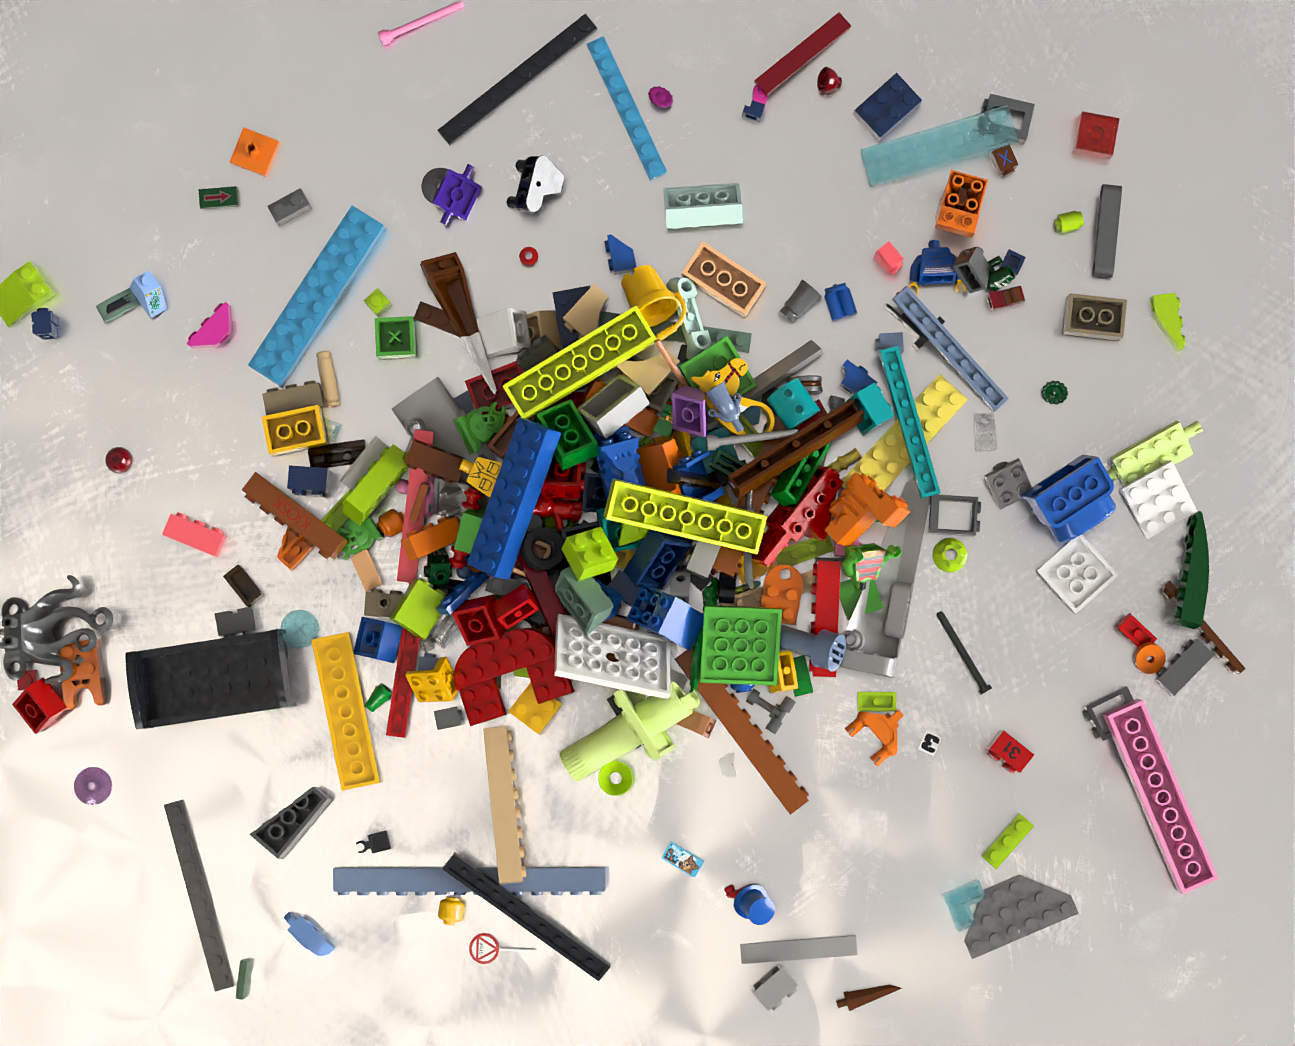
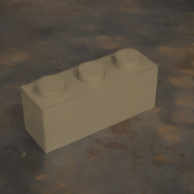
[262,380,325,415]

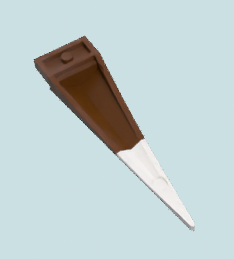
[420,252,497,394]

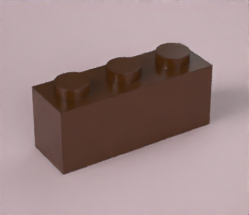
[402,437,466,483]

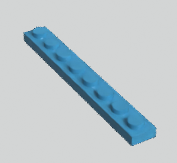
[586,36,667,181]

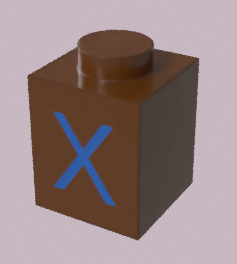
[990,144,1019,176]

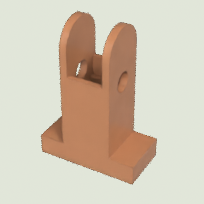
[676,710,716,738]

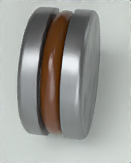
[786,375,823,395]

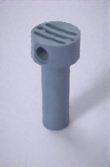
[780,625,846,671]

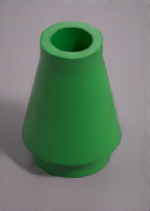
[365,683,392,712]

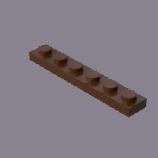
[1161,580,1246,674]

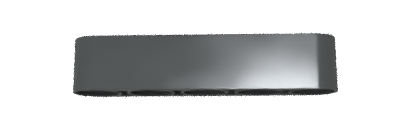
[1092,184,1122,278]

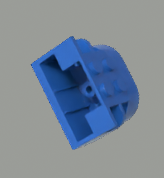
[1020,454,1116,542]

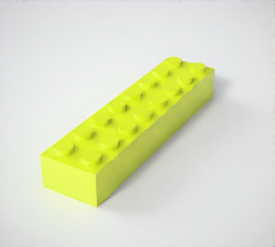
[503,306,656,419]
[604,478,767,554]

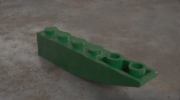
[1172,511,1209,630]

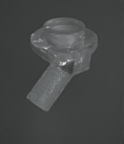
[419,633,437,653]

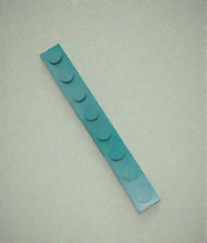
[879,346,941,499]

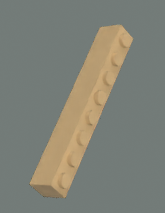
[483,726,527,885]

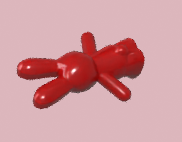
[532,495,582,532]

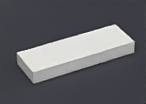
[339,436,390,490]

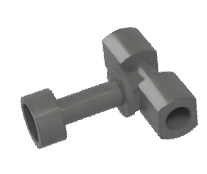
[746,689,796,734]

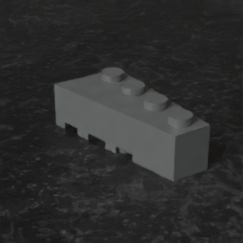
[249,786,332,860]

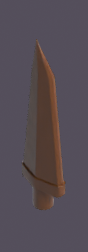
[836,985,902,1011]

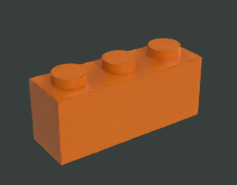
[400,516,460,561]

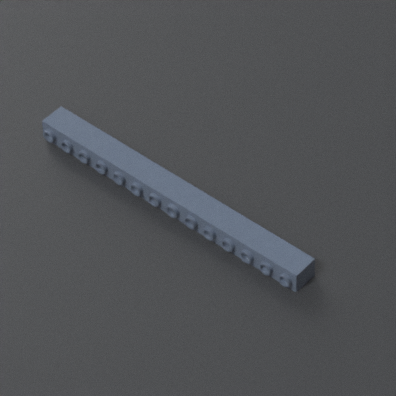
[333,867,605,896]

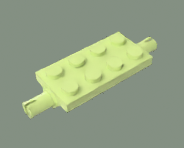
[1107,420,1203,486]

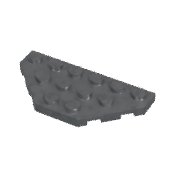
[964,875,1079,959]

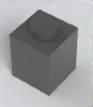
[434,706,464,730]

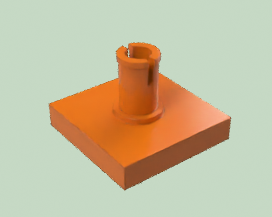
[229,127,280,177]

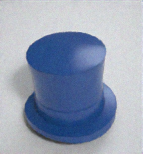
[733,884,775,925]

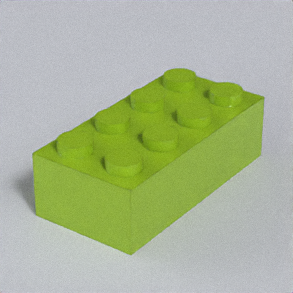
[342,444,408,526]

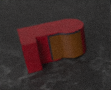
[986,286,1026,312]

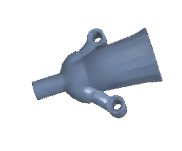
[704,381,744,432]

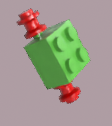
[449,487,486,569]

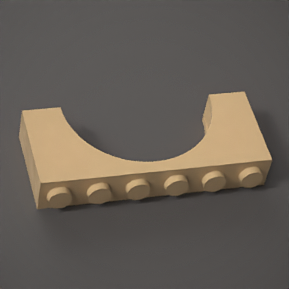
[563,284,680,397]

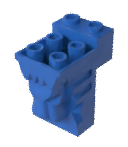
[591,424,646,500]
[626,584,703,651]

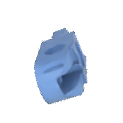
[284,911,335,956]

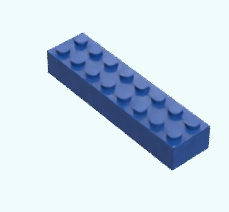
[467,417,561,580]

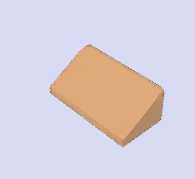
[350,549,383,592]

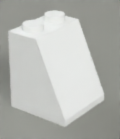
[477,308,531,358]

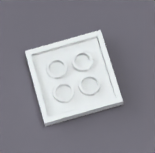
[1120,461,1197,539]
[1037,535,1119,614]

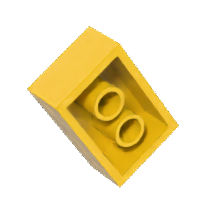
[261,405,328,456]

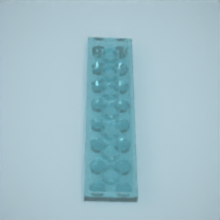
[861,105,1019,187]

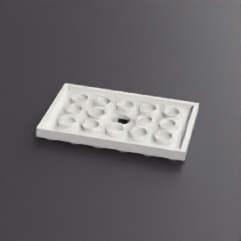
[554,614,670,699]

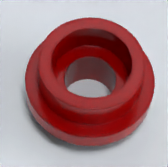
[519,247,538,266]

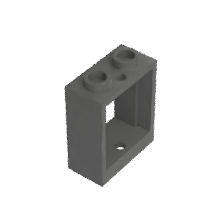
[928,495,981,537]
[1082,686,1134,741]

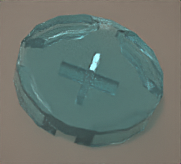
[280,610,319,648]

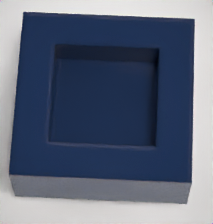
[1000,249,1026,275]

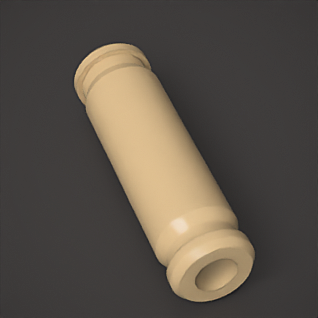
[316,351,340,408]

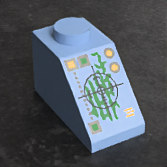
[130,270,167,318]

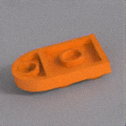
[760,565,803,625]

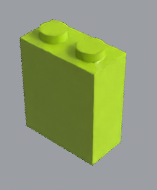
[389,578,446,639]

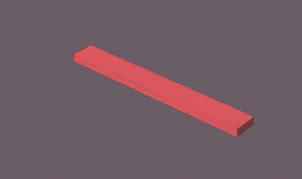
[397,429,434,583]

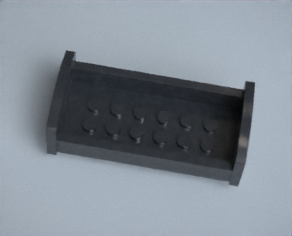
[125,629,297,730]

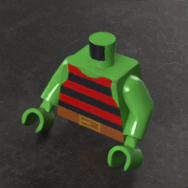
[841,543,902,590]

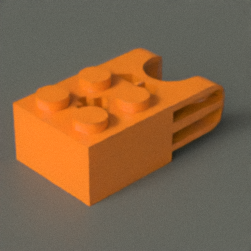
[58,639,106,710]

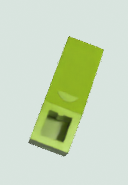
[1150,293,1186,352]

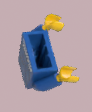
[908,240,966,294]

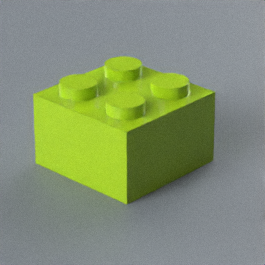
[562,527,618,581]

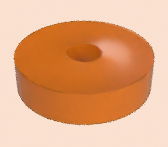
[1134,642,1166,674]

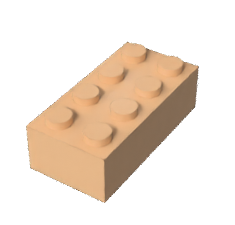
[681,241,767,318]

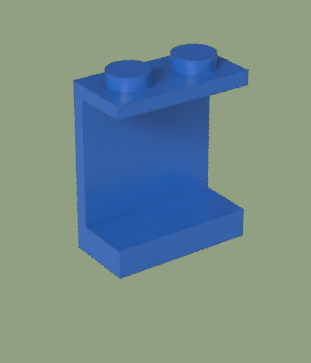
[672,449,725,501]

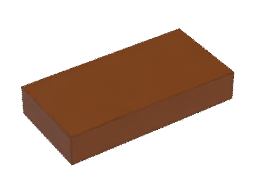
[409,482,430,522]

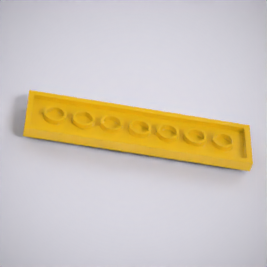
[311,632,380,791]

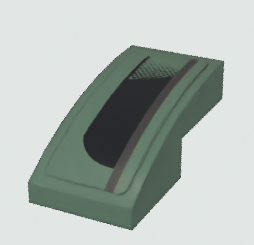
[96,288,140,323]

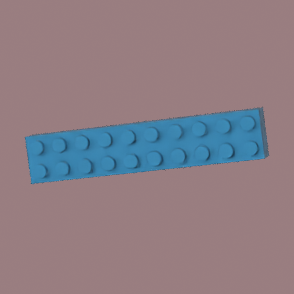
[248,205,386,388]

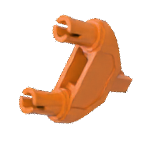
[844,710,904,767]

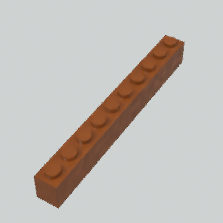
[712,414,801,578]
[674,646,809,815]

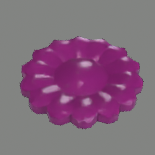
[648,86,673,108]

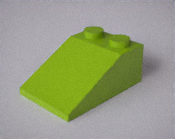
[0,260,56,327]

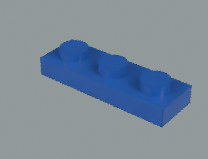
[436,571,489,615]

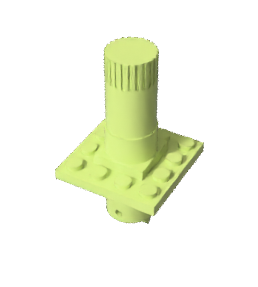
[559,682,700,781]

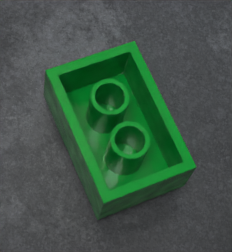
[536,399,598,470]

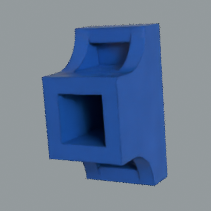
[840,359,878,395]

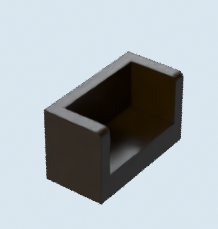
[223,564,265,607]

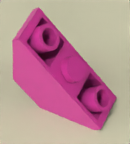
[186,301,232,349]

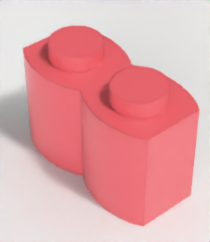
[873,241,904,275]

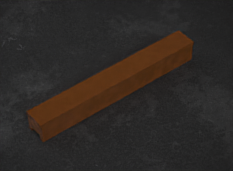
[727,399,864,499]

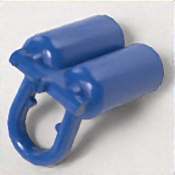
[824,283,857,321]

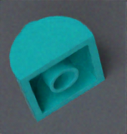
[767,378,820,430]

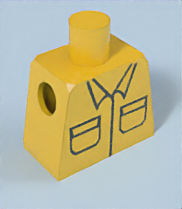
[459,457,502,498]

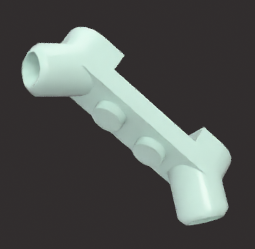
[666,277,711,360]

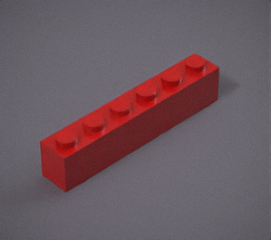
[809,560,841,677]

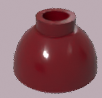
[817,67,842,93]
[105,447,132,474]

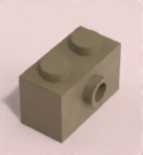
[364,589,403,618]

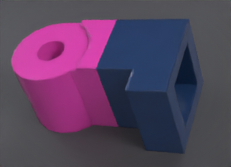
[742,85,769,122]

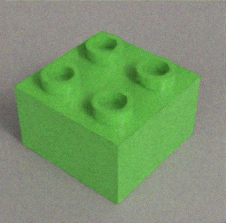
[374,316,416,359]

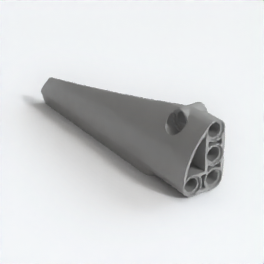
[392,377,551,546]
[839,479,930,678]

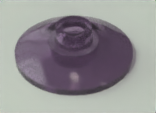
[74,767,112,805]

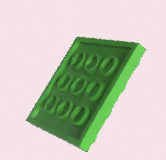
[699,605,782,685]

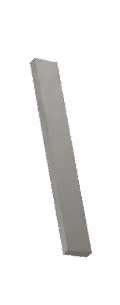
[698,340,823,437]

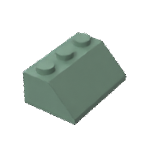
[554,566,614,635]

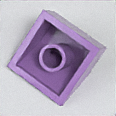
[672,386,706,437]

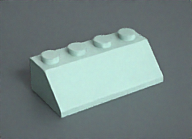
[663,183,743,229]

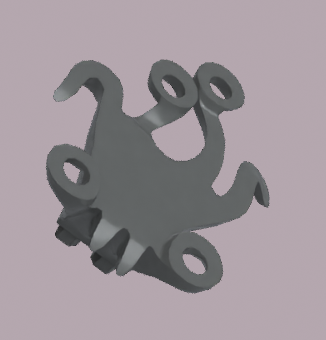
[0,575,113,684]

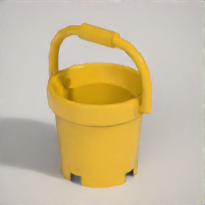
[621,265,687,341]

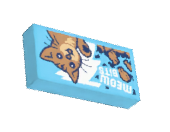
[661,842,704,878]

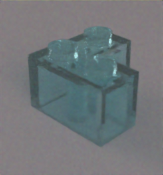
[941,879,987,932]

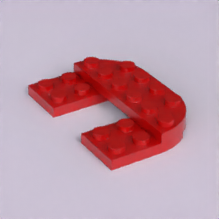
[454,628,575,726]

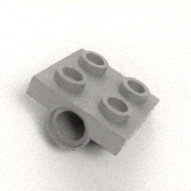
[984,458,1032,510]

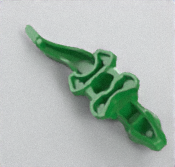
[689,577,722,693]

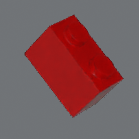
[492,584,539,630]

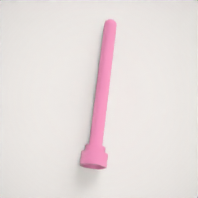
[377,1,464,46]

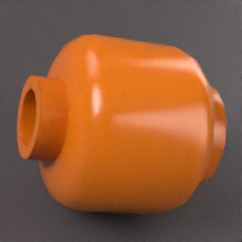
[377,509,404,537]

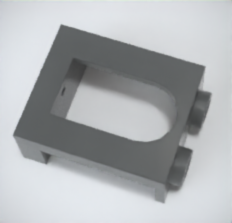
[978,94,1035,144]

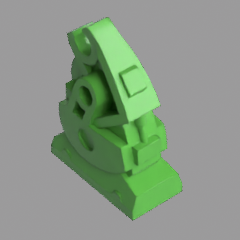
[453,402,506,454]
[337,515,385,560]

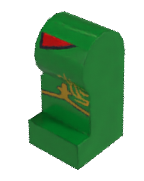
[653,399,674,438]

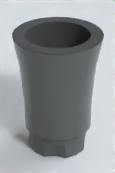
[780,279,822,323]

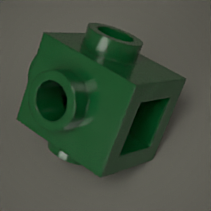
[424,555,452,586]

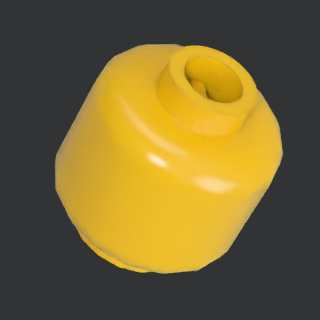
[438,896,464,926]

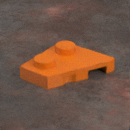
[277,526,315,571]

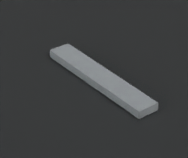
[740,935,857,964]

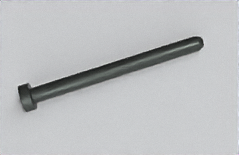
[937,611,992,695]

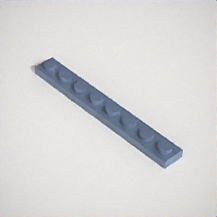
[892,286,1009,411]

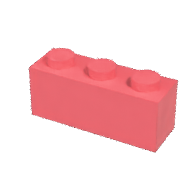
[162,512,227,557]

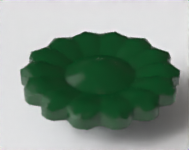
[1041,380,1068,404]

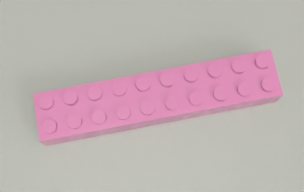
[1103,698,1218,894]

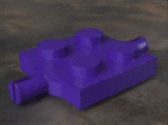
[431,164,482,226]

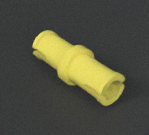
[826,448,862,472]

